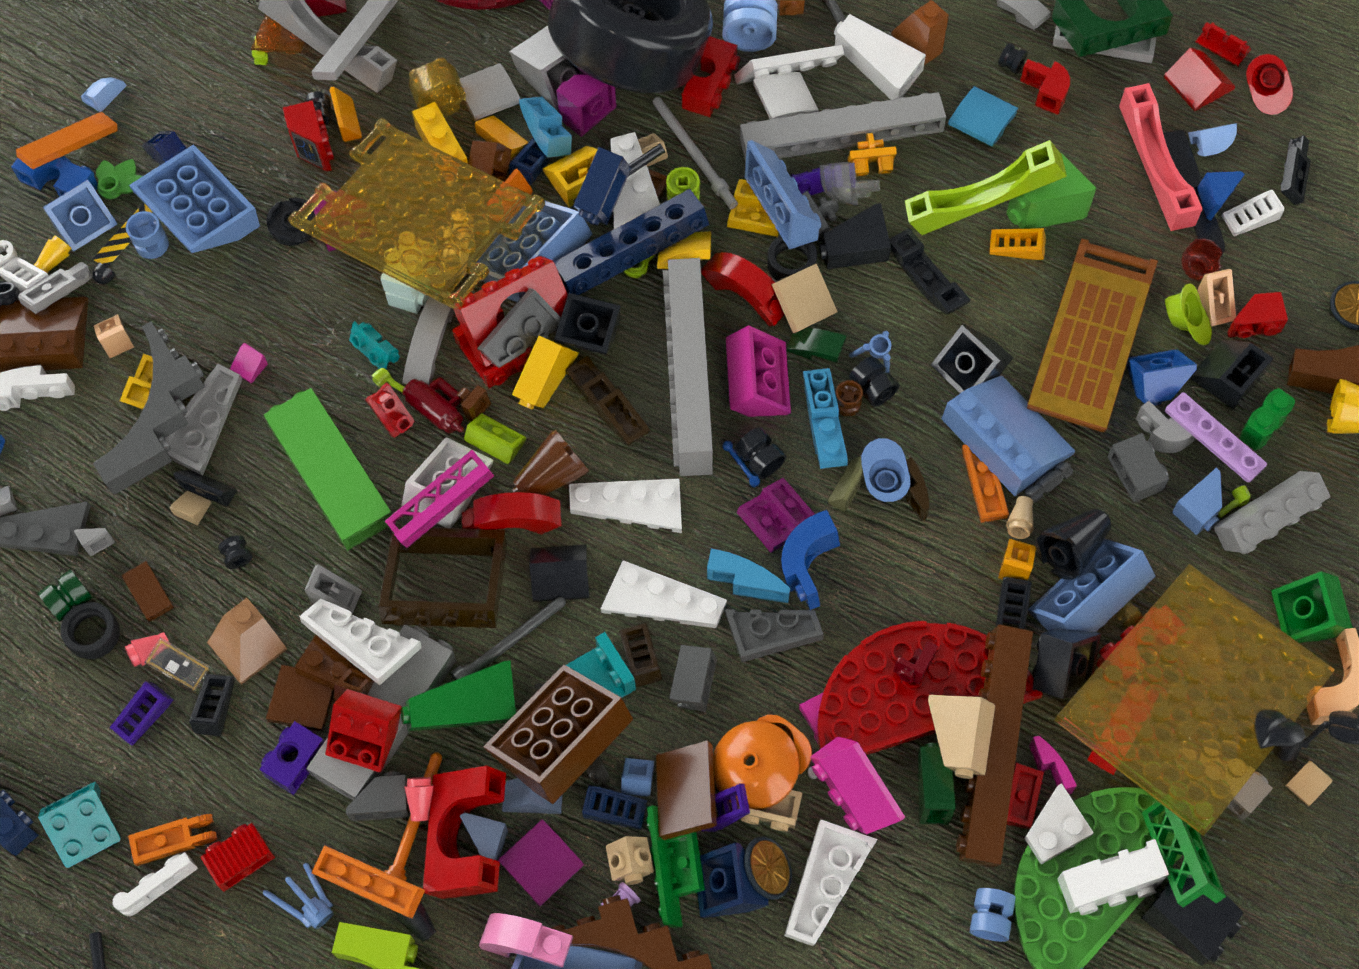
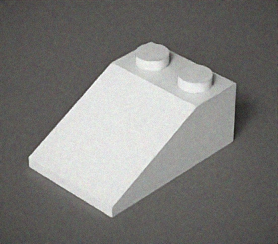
[401,437,494,528]

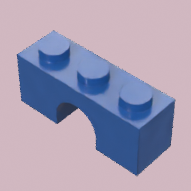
[11,156,98,197]

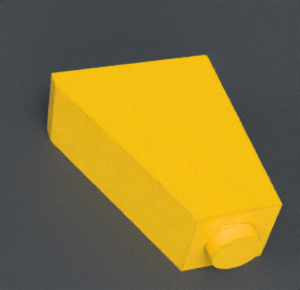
[512,336,579,410]

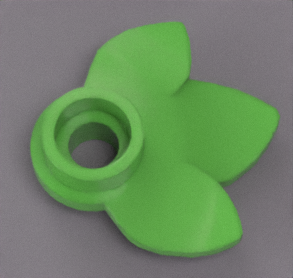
[96,159,143,199]

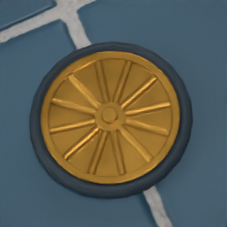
[1330,281,1359,330]
[744,836,792,900]

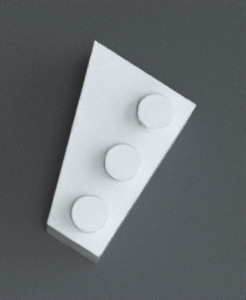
[1057,839,1169,915]

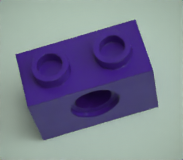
[259,721,325,796]

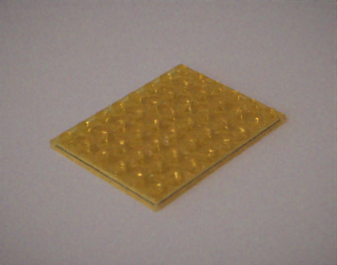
[1054,564,1335,836]

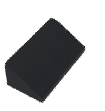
[174,470,237,506]

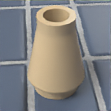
[1006,496,1034,539]

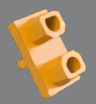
[847,133,897,177]

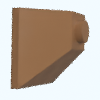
[207,598,288,685]

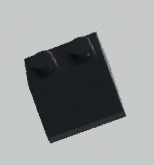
[1032,629,1101,699]

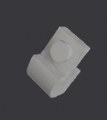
[1136,401,1196,453]

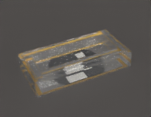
[144,637,211,692]

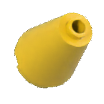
[1326,379,1359,434]

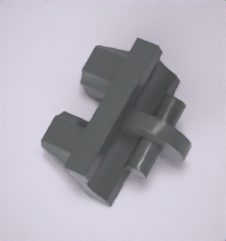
[802,191,839,239]

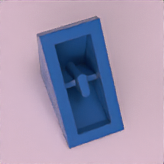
[1197,171,1245,221]

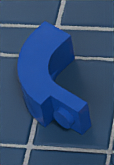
[781,510,840,610]

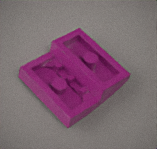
[737,478,815,553]
[497,819,584,906]

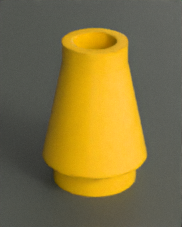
[34,236,72,273]

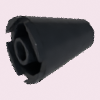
[1035,509,1111,580]

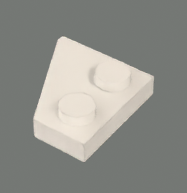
[1025,783,1094,864]

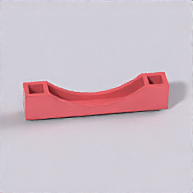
[1119,83,1202,231]

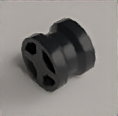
[998,43,1028,74]
[218,535,253,569]

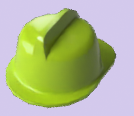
[1165,283,1212,346]

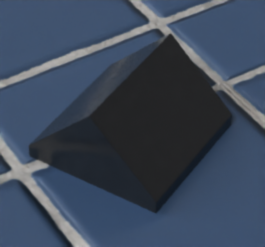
[529,545,589,602]

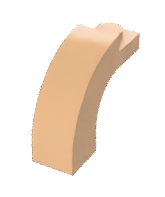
[1304,628,1359,726]

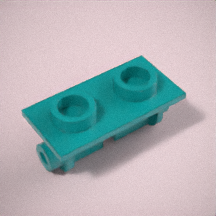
[349,321,400,370]

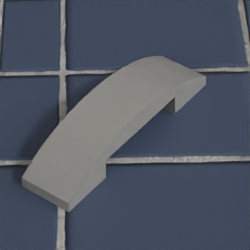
[402,293,458,386]

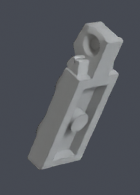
[18,262,92,314]

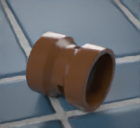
[835,380,863,416]

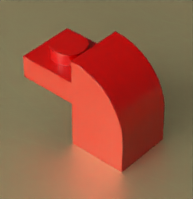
[1020,59,1070,115]

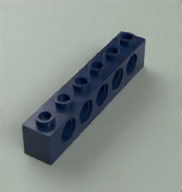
[554,189,709,295]

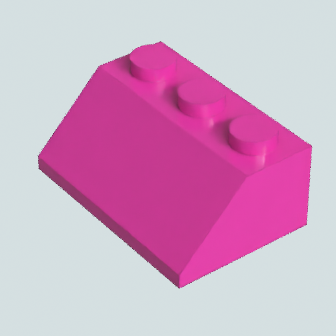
[726,325,791,417]
[810,737,905,834]

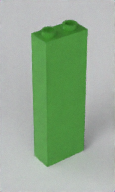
[263,388,392,551]

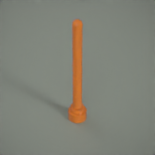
[384,752,442,881]

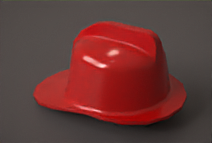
[1246,54,1293,115]

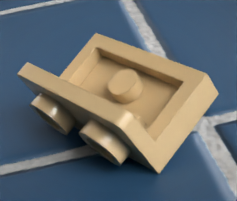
[738,790,803,832]

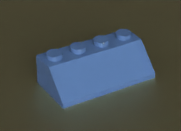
[745,140,821,250]
[1028,539,1156,632]

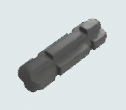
[1025,462,1073,503]

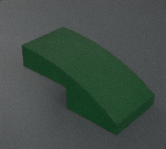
[786,327,846,363]

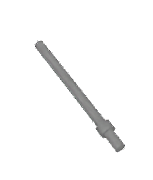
[652,97,738,209]

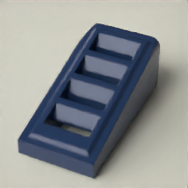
[509,138,551,186]
[582,785,647,830]

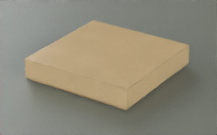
[772,264,838,333]

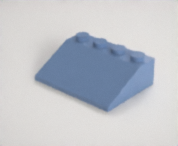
[129,144,260,253]
[467,196,593,302]
[941,375,1075,496]

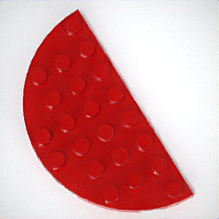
[817,621,1043,755]

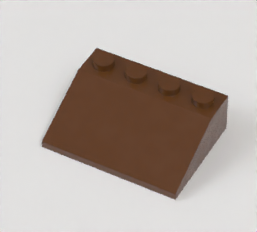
[0,297,88,373]
[483,665,633,804]

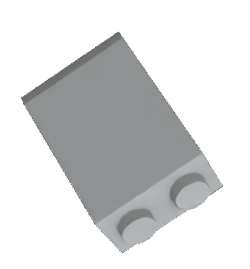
[509,26,587,111]

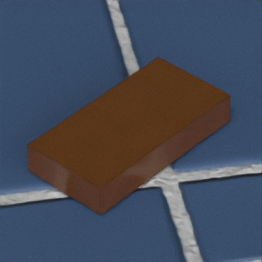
[121,561,174,622]

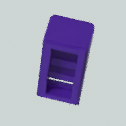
[110,681,174,745]
[701,784,750,832]

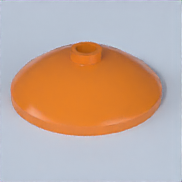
[713,721,800,810]

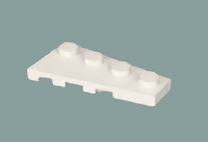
[734,45,844,84]
[601,561,727,628]
[784,820,878,946]

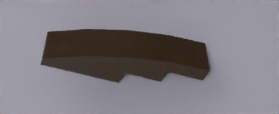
[566,356,650,446]

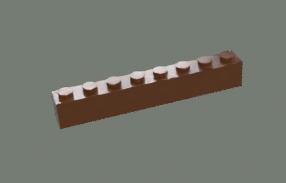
[956,624,1033,868]

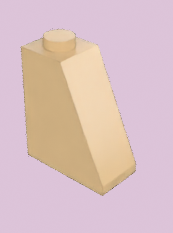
[928,695,995,779]

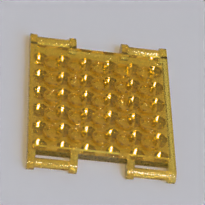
[288,118,545,310]

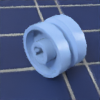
[722,0,778,52]

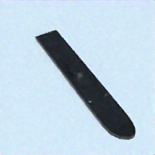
[1163,129,1225,258]

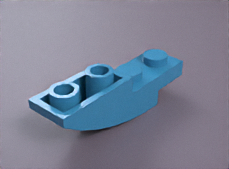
[803,368,848,469]

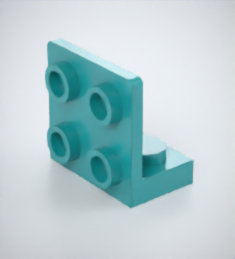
[558,632,636,698]
[38,781,121,868]

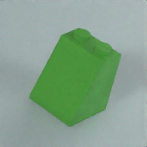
[1006,153,1096,229]

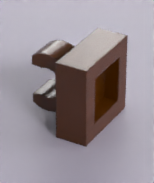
[457,385,491,421]

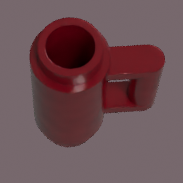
[402,377,464,434]

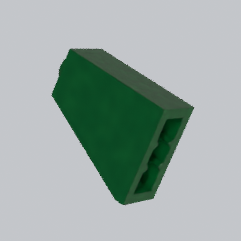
[918,743,955,825]

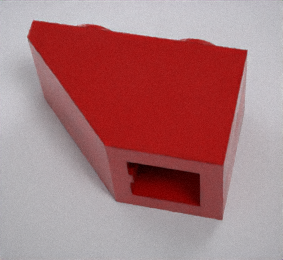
[1227,292,1288,338]

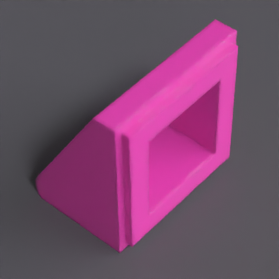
[230,343,268,384]

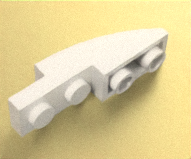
[0,365,75,411]

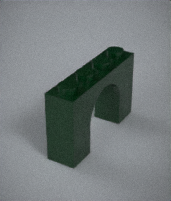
[1052,0,1173,57]

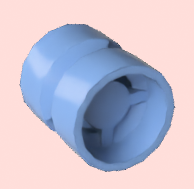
[126,211,169,259]
[970,888,1016,942]

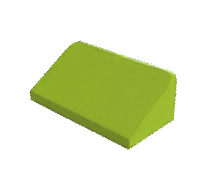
[464,413,527,464]

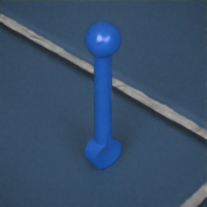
[722,441,760,487]

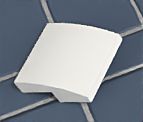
[753,72,819,120]

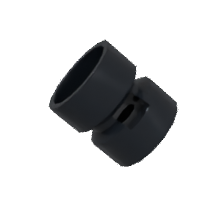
[849,356,900,407]
[735,427,786,479]

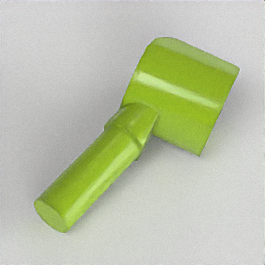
[252,36,268,65]
[372,368,405,392]
[1217,485,1251,518]

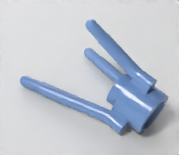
[849,331,891,373]
[263,863,334,930]

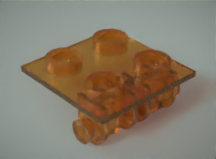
[251,14,305,54]

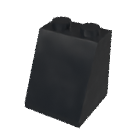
[1141,869,1244,966]

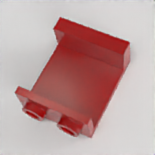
[452,307,532,389]

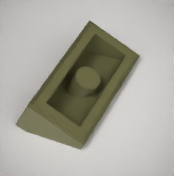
[828,456,865,512]

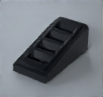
[995,577,1032,630]
[189,674,235,736]

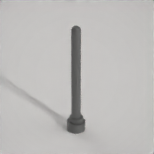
[450,597,566,681]

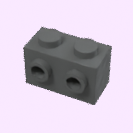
[1107,433,1169,502]

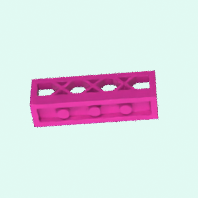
[385,450,494,548]

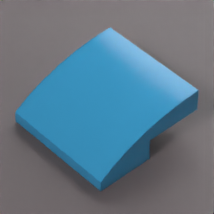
[948,86,1018,146]

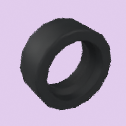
[767,236,817,281]
[61,602,120,660]

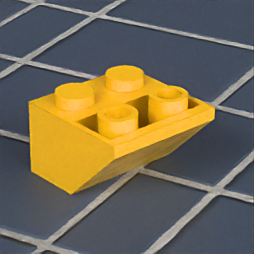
[543,146,598,208]

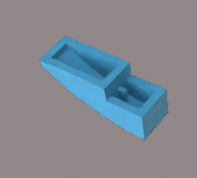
[519,97,572,157]
[707,548,790,603]

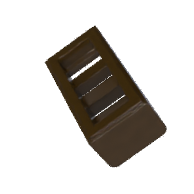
[619,623,662,687]

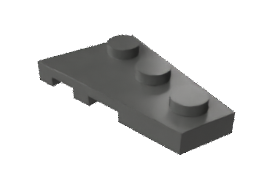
[477,288,561,368]
[0,501,91,556]
[725,609,824,662]

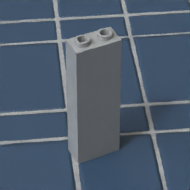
[306,625,456,801]

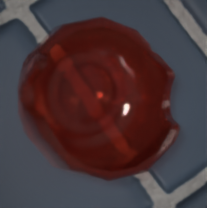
[1181,238,1222,281]

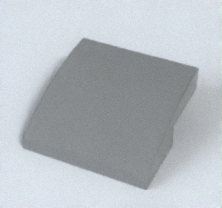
[455,63,520,121]

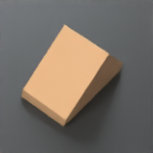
[1198,269,1236,326]
[94,314,134,358]

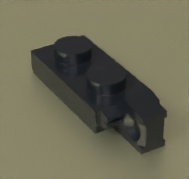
[1281,135,1311,205]

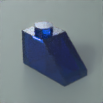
[141,131,187,165]

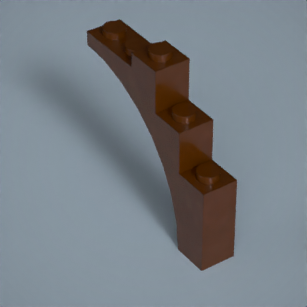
[1287,345,1359,394]
[551,895,712,969]

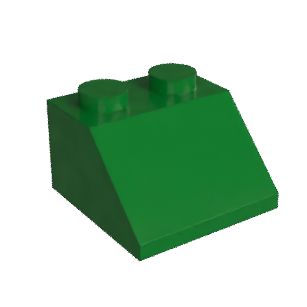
[1271,571,1353,644]

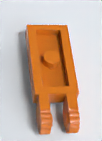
[128,814,217,866]

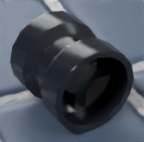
[306,92,331,125]

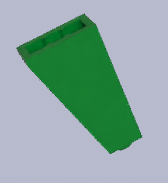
[401,660,516,732]

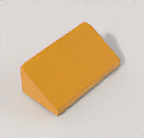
[329,86,362,142]
[475,115,529,160]

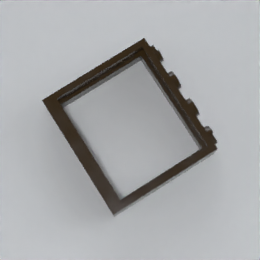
[378,526,507,629]

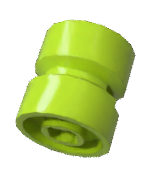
[666,167,700,201]

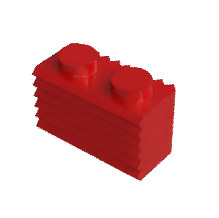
[200,823,275,892]

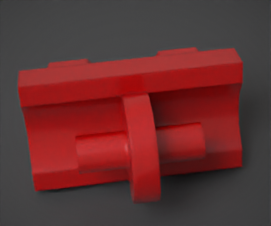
[365,383,415,438]

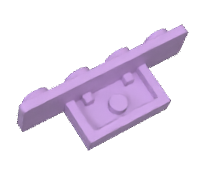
[1165,393,1267,483]

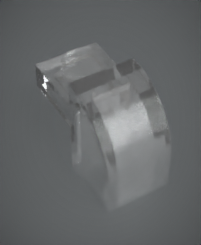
[820,162,880,205]

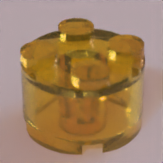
[409,58,466,117]

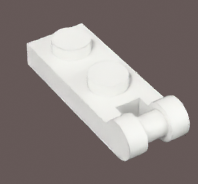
[113,852,198,916]

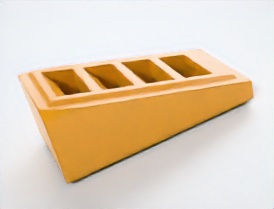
[990,228,1046,260]

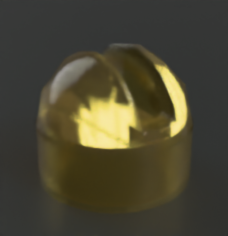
[1117,602,1143,627]

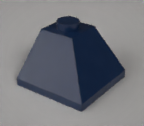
[697,843,769,918]

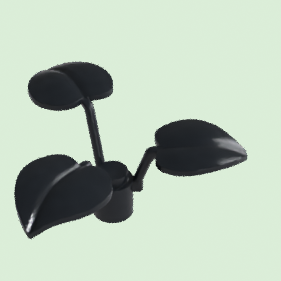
[1253,674,1359,762]

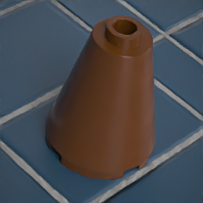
[512,429,589,495]

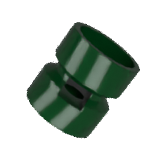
[37,569,93,622]

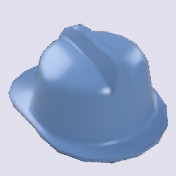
[861,438,910,502]

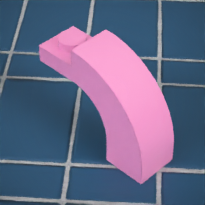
[479,913,573,968]

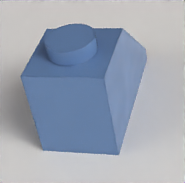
[1172,468,1222,536]

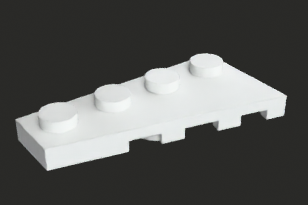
[611,132,660,229]
[569,479,682,533]
[299,599,422,685]

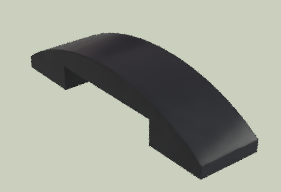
[889,228,970,315]

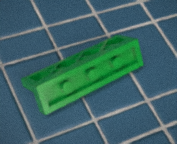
[1142,793,1226,907]

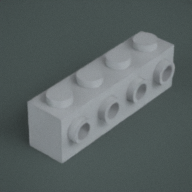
[1213,471,1331,554]

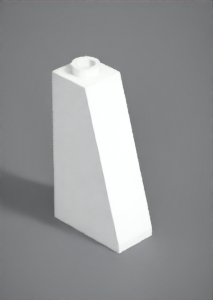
[834,14,926,100]

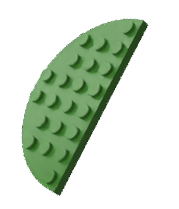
[1013,787,1212,969]

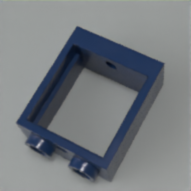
[573,147,631,226]

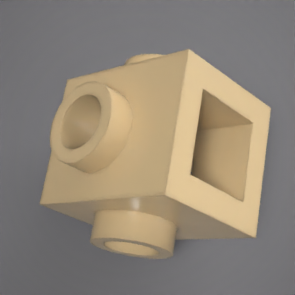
[606,836,654,885]

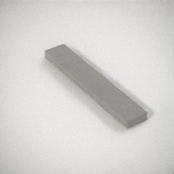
[311,0,398,80]

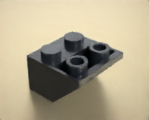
[1190,340,1274,410]

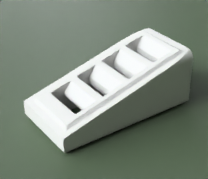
[1221,190,1284,236]
[0,257,49,293]

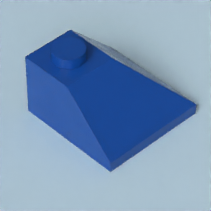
[1126,349,1197,406]

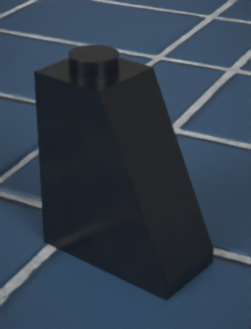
[819,203,891,269]

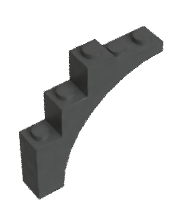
[93,321,205,495]

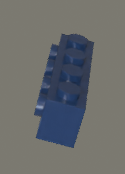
[0,789,39,856]

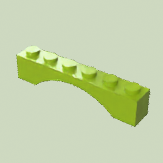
[905,140,1067,235]

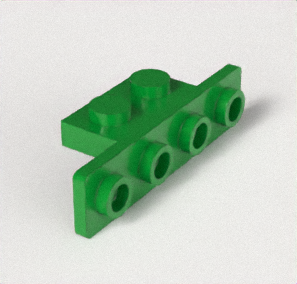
[646,805,705,928]

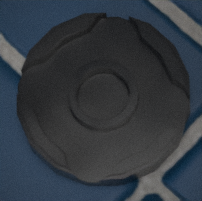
[266,197,319,246]

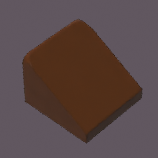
[334,668,374,701]

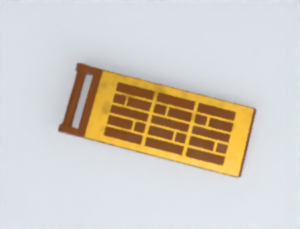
[1027,238,1158,433]

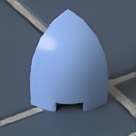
[81,77,127,112]
[1188,123,1237,156]

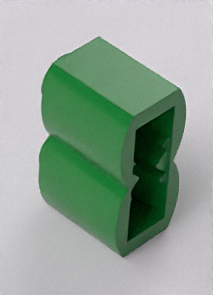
[1239,388,1295,451]

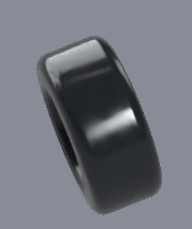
[548,0,713,93]

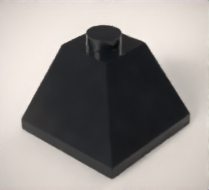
[554,293,621,355]
[931,324,1013,393]

